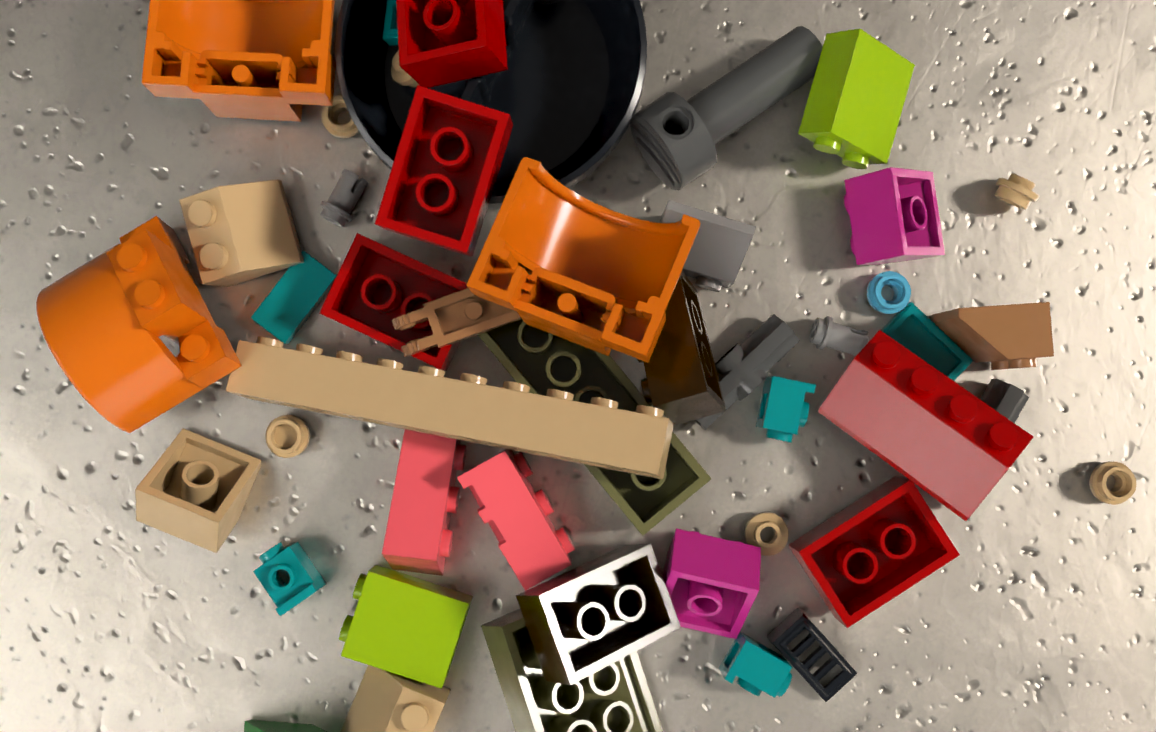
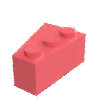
[382,430,467,576]
[457,449,575,591]

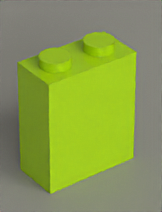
[798,28,915,169]
[339,565,473,689]

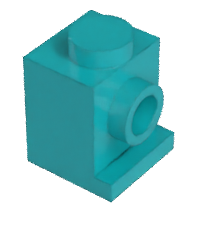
[756,376,816,442]
[253,542,327,616]
[719,632,792,698]

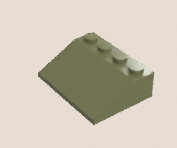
[481,609,663,732]

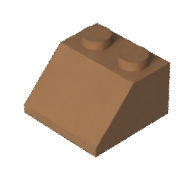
[929,302,1054,370]

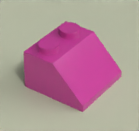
[844,167,945,265]
[662,528,761,639]

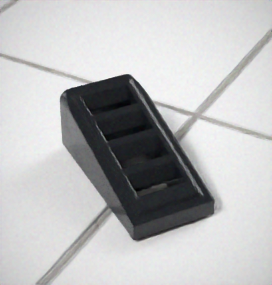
[766,608,857,702]

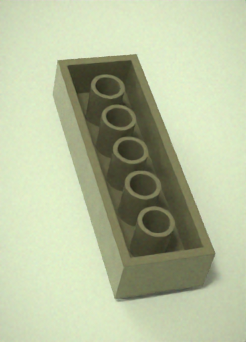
[478,319,711,536]

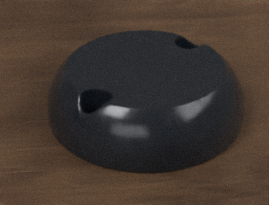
[335,0,647,209]

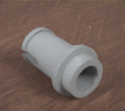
[320,169,368,227]
[809,316,869,357]

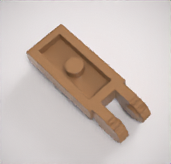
[392,288,522,357]

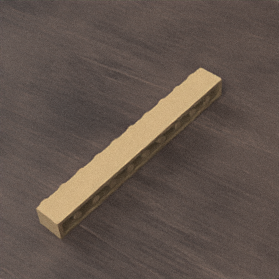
[226,336,674,479]

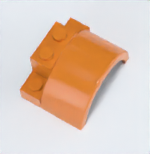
[142,0,336,122]
[466,157,701,363]
[36,216,242,433]

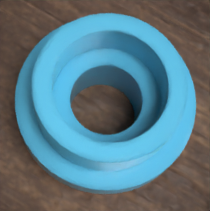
[867,271,911,314]

